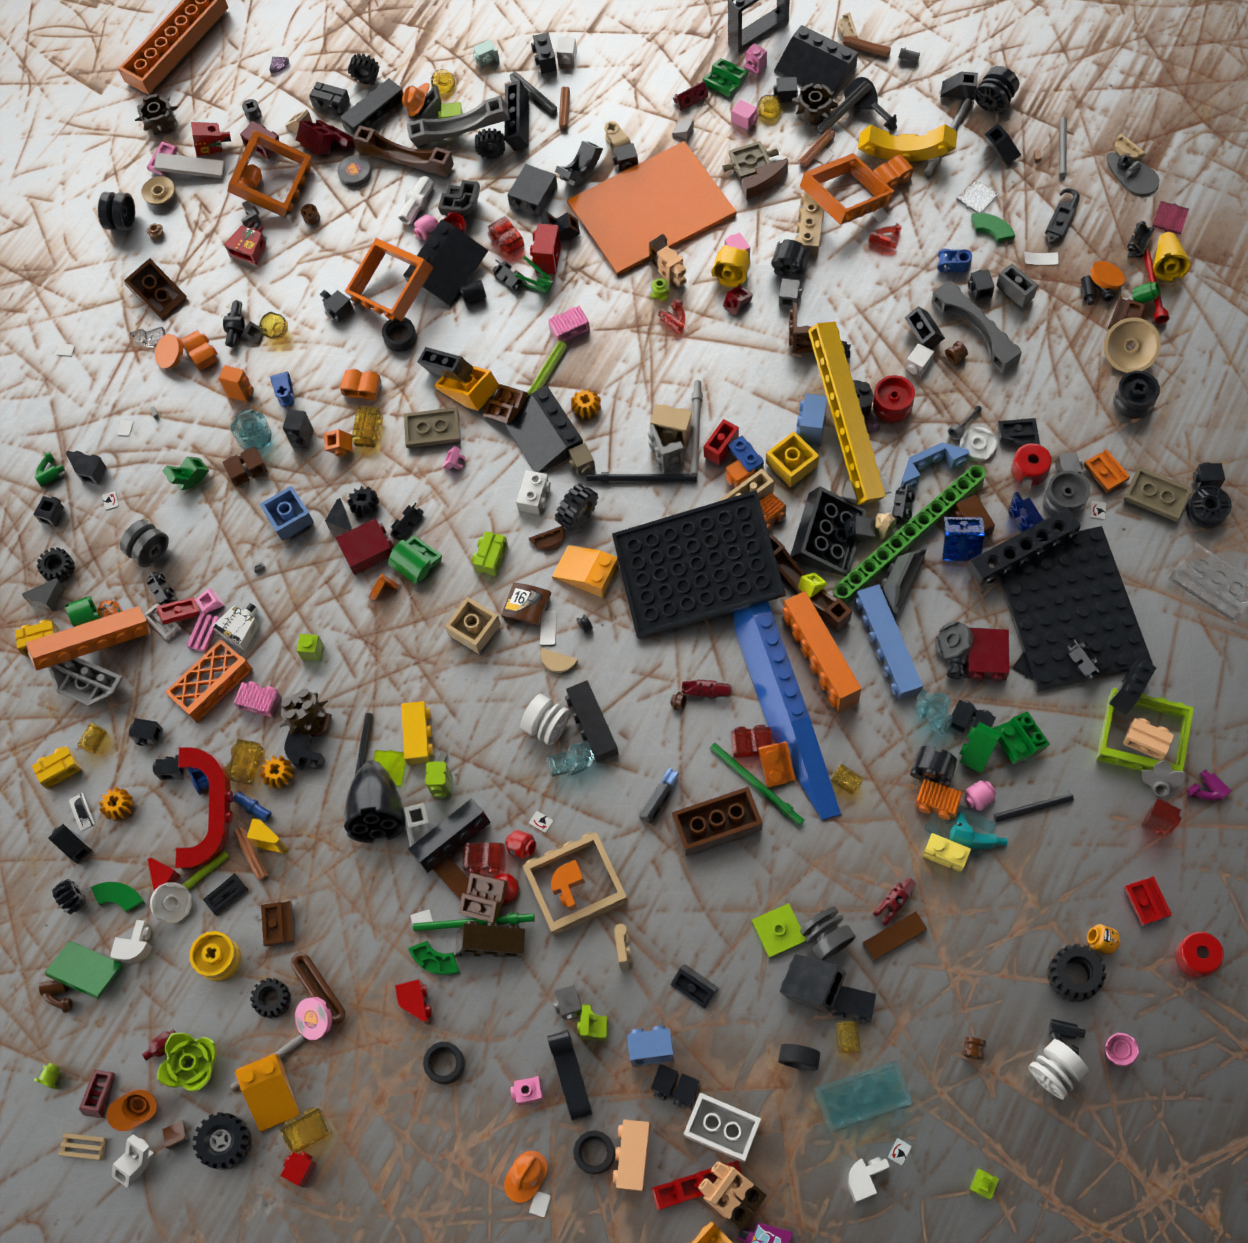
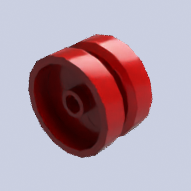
[872,375,915,423]

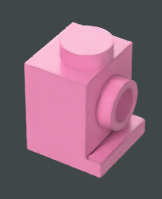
[744,44,767,75]
[510,1076,544,1105]

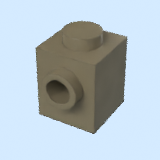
[568,443,595,475]

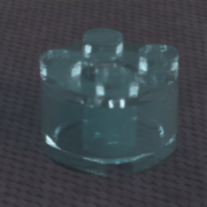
[230,409,272,450]

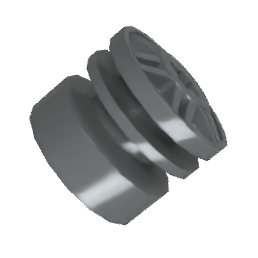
[800,907,856,961]

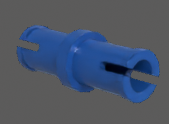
[233,791,272,823]

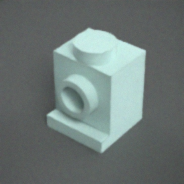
[472,39,500,67]

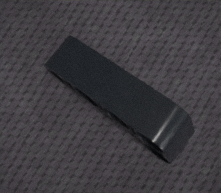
[547,1030,593,1121]

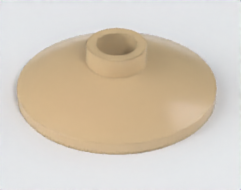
[141,176,175,205]

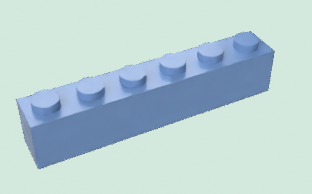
[854,584,923,700]

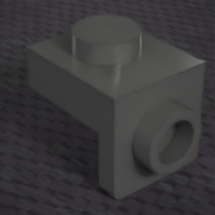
[241,200,261,228]

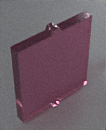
[1152,201,1189,235]

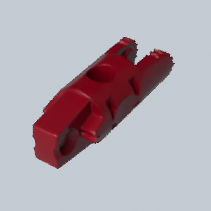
[682,679,732,698]
[872,878,916,926]

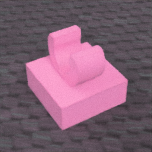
[443,446,466,470]

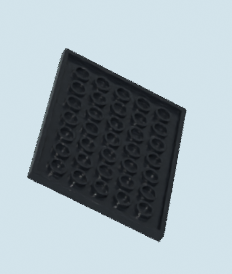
[612,490,786,639]
[994,526,1153,692]

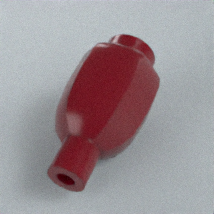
[142,1029,176,1061]

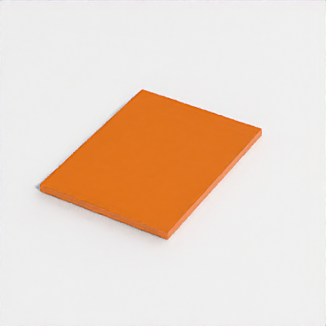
[567,141,737,276]

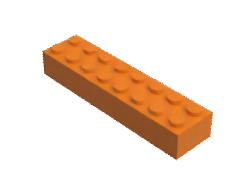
[118,0,228,95]

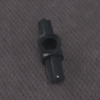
[223,300,245,348]

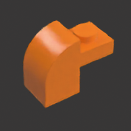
[551,860,585,911]

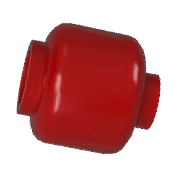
[505,830,536,859]

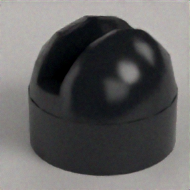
[1117,154,1132,170]

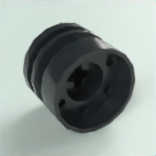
[974,66,1020,114]

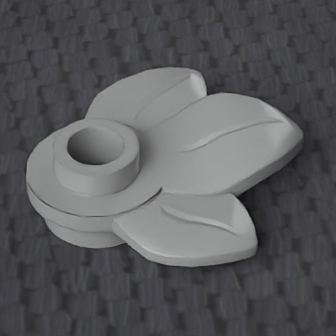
[1142,760,1185,797]

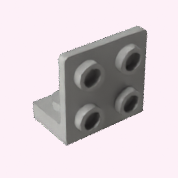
[648,424,684,473]

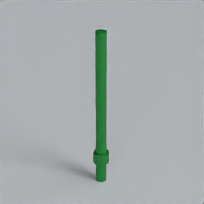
[710,743,805,826]
[413,912,535,931]

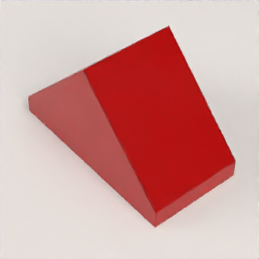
[147,858,180,891]

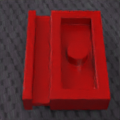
[1124,876,1172,926]

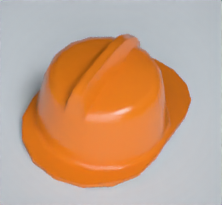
[402,83,430,116]
[106,1089,157,1131]
[504,1151,548,1203]

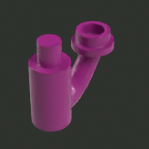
[1187,769,1232,801]

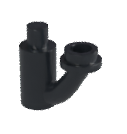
[1081,275,1115,305]
[1048,1018,1086,1055]

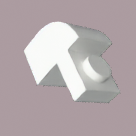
[402,803,429,847]
[110,920,153,964]
[112,1135,154,1188]
[848,1157,890,1203]

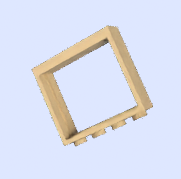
[522,832,628,936]

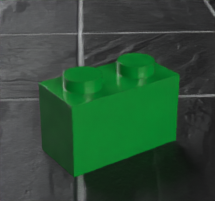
[959,722,1001,773]

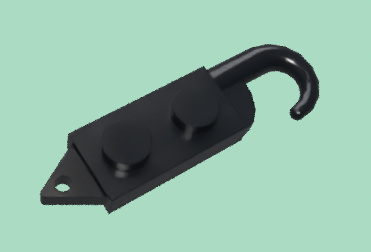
[1045,188,1080,244]

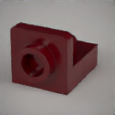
[723,285,753,315]

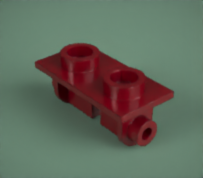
[673,81,708,111]

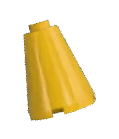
[1153,232,1191,282]

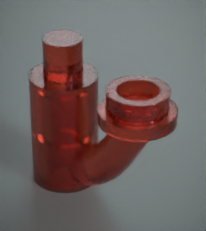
[868,223,902,249]
[657,299,686,334]

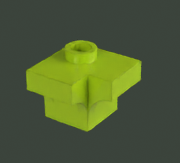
[577,1005,608,1041]

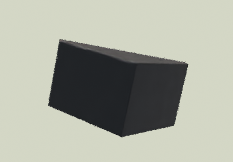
[325,498,352,534]

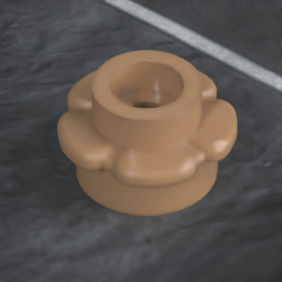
[147,223,164,239]

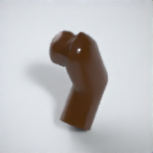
[310,713,332,737]

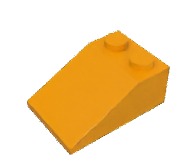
[434,366,499,411]
[552,545,619,598]
[234,1053,301,1132]

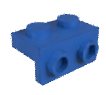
[728,435,764,473]

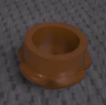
[670,692,687,710]

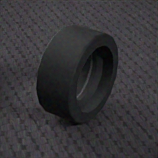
[382,317,417,352]
[423,1042,465,1085]
[778,1043,821,1071]
[573,1130,615,1175]

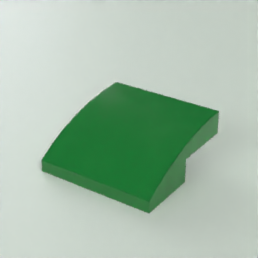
[702,58,749,97]

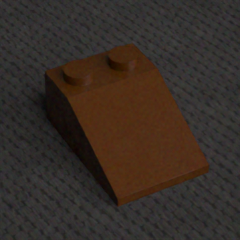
[124,258,187,320]

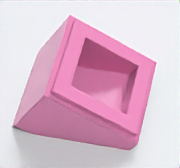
[195,588,224,614]

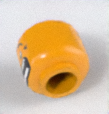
[1087,924,1120,955]

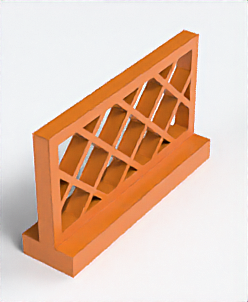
[165,639,253,723]

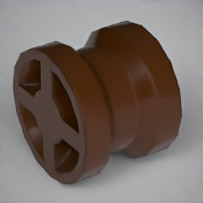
[301,204,320,225]
[945,341,968,364]
[962,1037,986,1060]

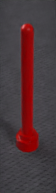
[1143,249,1170,324]

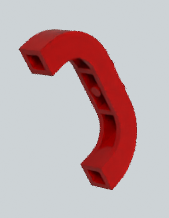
[175,747,233,869]

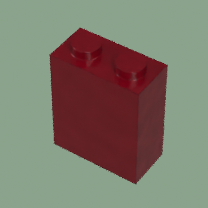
[335,518,395,575]
[967,627,1009,682]

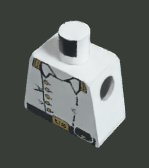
[212,603,259,651]

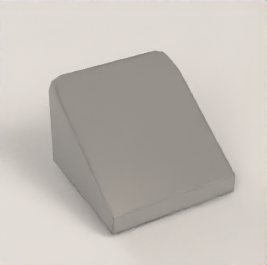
[672,119,694,140]
[842,481,857,504]

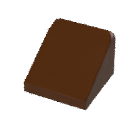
[163,1120,190,1150]

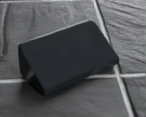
[639,784,672,824]
[670,964,718,1009]

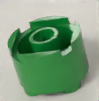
[65,596,100,627]

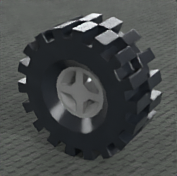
[555,483,599,532]
[193,1112,251,1170]

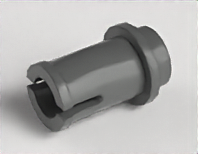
[898,47,921,63]

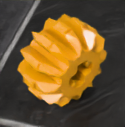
[571,388,601,419]
[259,755,294,789]
[98,787,134,821]

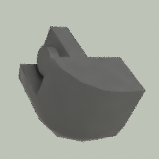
[438,180,480,217]

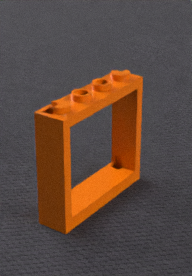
[227,130,312,218]
[800,153,894,225]
[344,238,434,322]

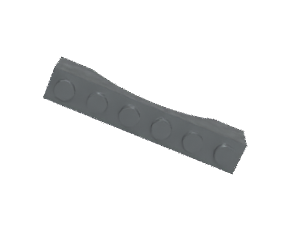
[931,280,1022,373]

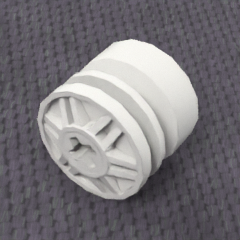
[520,694,571,746]
[1028,1039,1089,1100]

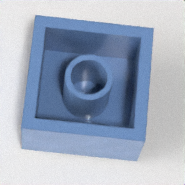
[796,393,827,447]
[260,486,314,541]
[627,1026,674,1067]

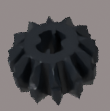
[347,486,379,518]
[52,879,86,915]

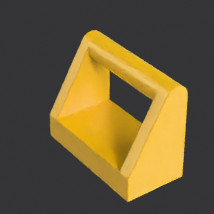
[247,819,289,854]

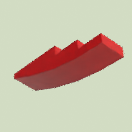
[651,1160,742,1211]

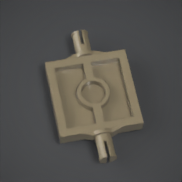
[722,141,779,181]

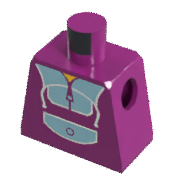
[737,1223,793,1243]

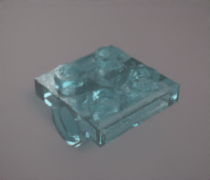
[914,689,953,735]

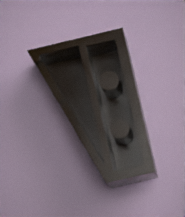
[455,921,525,958]

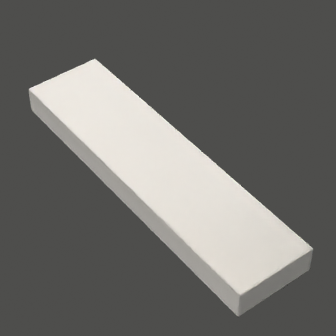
[154,153,224,178]

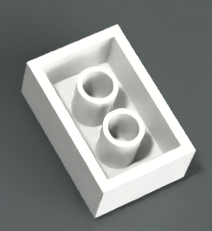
[683,1093,761,1163]

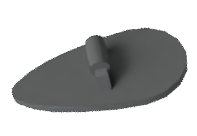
[1106,152,1160,196]

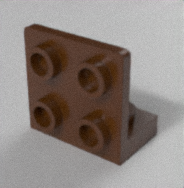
[789,303,814,353]

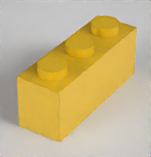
[401,701,434,765]

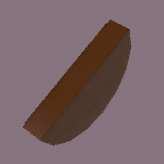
[529,526,565,551]

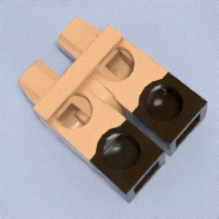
[649,234,686,288]
[698,1161,767,1231]

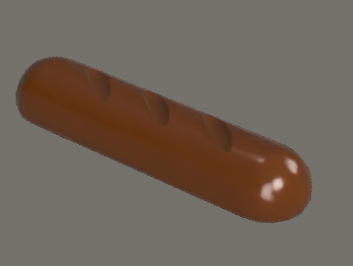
[291,953,346,1025]

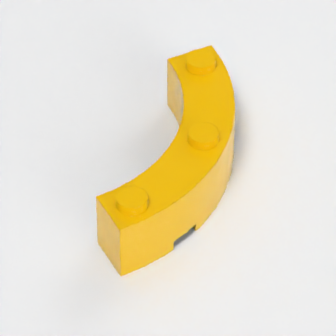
[858,124,958,163]

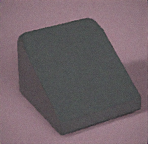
[240,321,265,345]

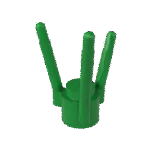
[515,255,553,294]

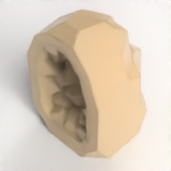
[875,513,896,540]

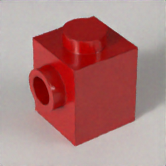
[280,1151,317,1188]

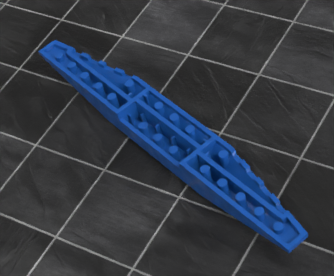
[733,602,841,821]

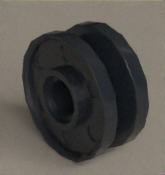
[1186,485,1232,528]

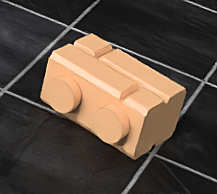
[1123,718,1174,761]

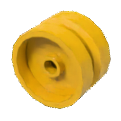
[189,931,242,982]

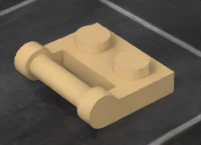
[614,924,633,971]

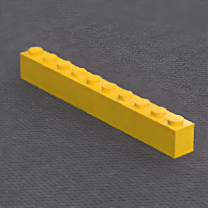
[808,321,886,505]

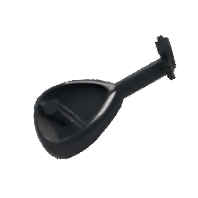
[844,77,897,131]

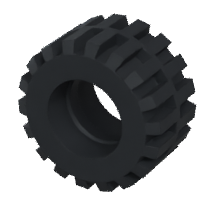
[1048,944,1107,1002]

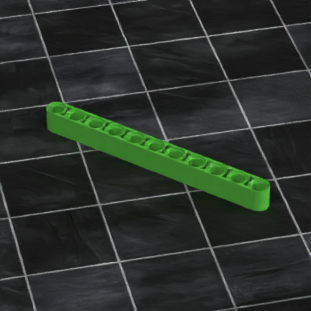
[833,465,986,605]

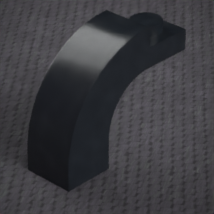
[555,141,603,186]

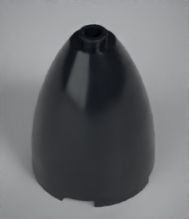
[344,760,405,843]

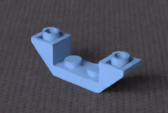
[901,442,970,489]

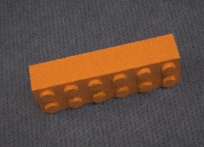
[782,591,862,712]

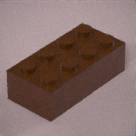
[672,786,763,856]

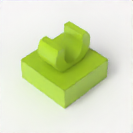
[969,1168,999,1200]

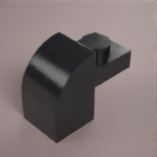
[541,211,580,241]
[284,732,325,770]

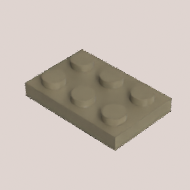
[404,407,461,448]
[1123,466,1193,522]

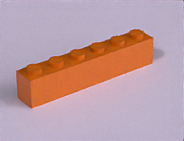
[26,606,149,671]

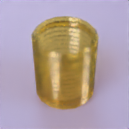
[76,723,107,754]
[831,764,864,795]
[835,1021,861,1053]

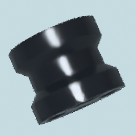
[242,99,261,121]
[946,658,968,680]

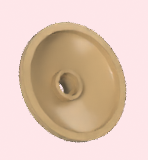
[1104,317,1161,373]

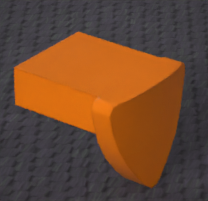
[368,574,399,601]

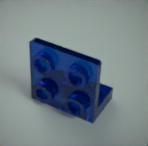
[1008,491,1044,533]
[942,517,985,561]

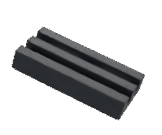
[203,873,248,916]

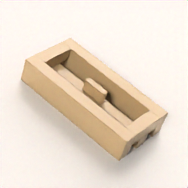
[58,1133,107,1160]

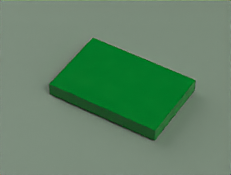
[45,940,123,1000]

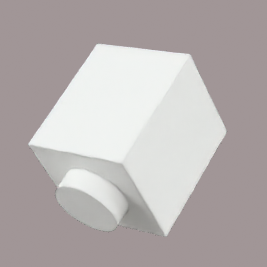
[557,37,577,65]
[905,343,934,377]

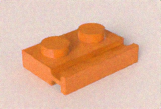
[1084,449,1130,493]
[758,741,796,787]

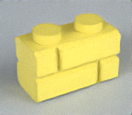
[922,833,971,873]

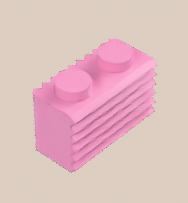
[548,306,590,342]
[234,681,282,718]

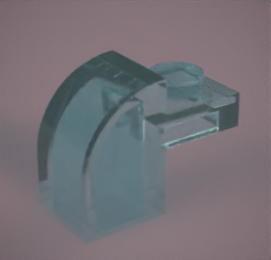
[546,742,595,777]

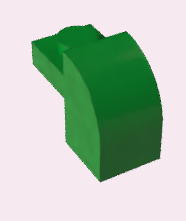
[162,456,209,490]

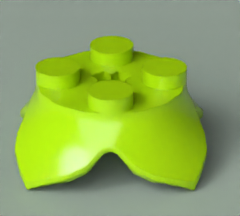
[157,1033,217,1092]

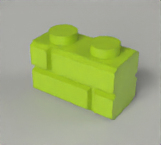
[471,531,508,576]
[425,761,452,799]

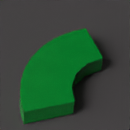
[971,213,1015,242]
[91,882,145,912]
[408,941,460,976]

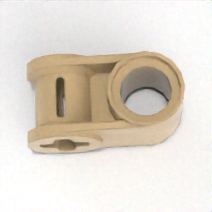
[604,121,631,152]

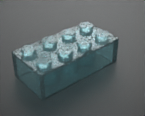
[813,1060,913,1134]

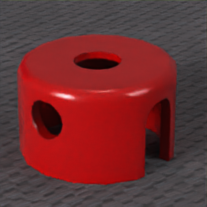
[1011,443,1052,486]
[1175,932,1224,978]

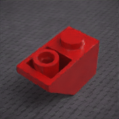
[395,979,432,1025]

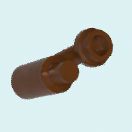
[39,980,73,1013]

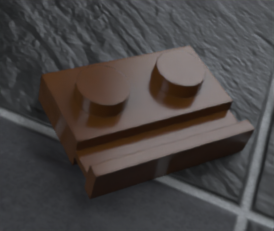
[1108,296,1145,329]
[261,900,295,947]

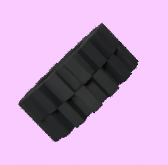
[348,53,380,84]
[475,128,505,159]
[37,547,75,583]
[250,978,291,1019]

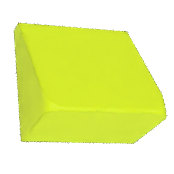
[798,572,827,598]

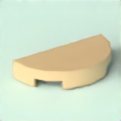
[837,12,858,38]
[1115,134,1146,160]
[540,648,578,674]

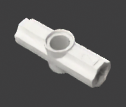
[398,176,434,225]

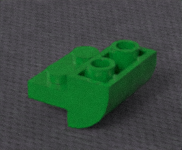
[388,535,442,584]
[993,711,1050,764]

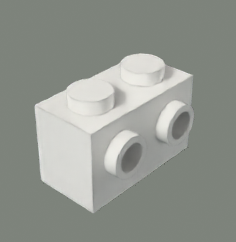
[516,470,551,515]

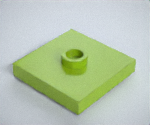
[751,903,806,959]

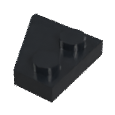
[997,418,1040,447]

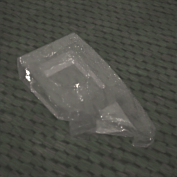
[129,326,166,348]

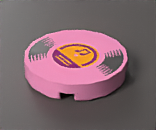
[295,997,332,1040]

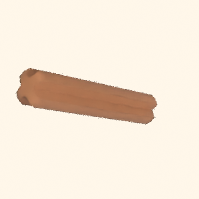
[843,36,891,57]
[559,86,570,130]
[799,128,835,167]
[233,827,268,881]

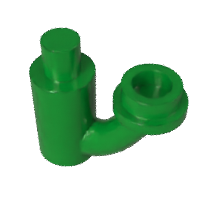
[34,451,65,487]

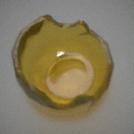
[430,69,455,94]
[757,94,782,120]
[259,312,288,340]

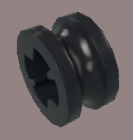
[576,614,593,633]

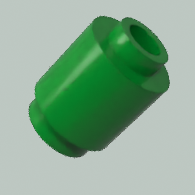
[1132,282,1161,303]

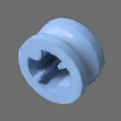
[662,768,679,788]

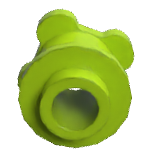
[651,278,670,301]
[34,1063,63,1089]

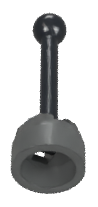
[948,405,982,440]

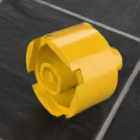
[711,245,751,287]

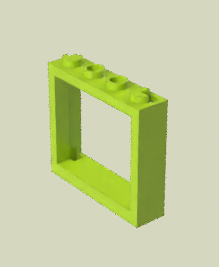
[1096,688,1194,771]

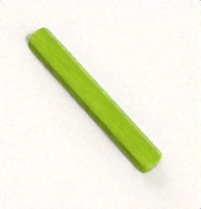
[527,340,567,397]

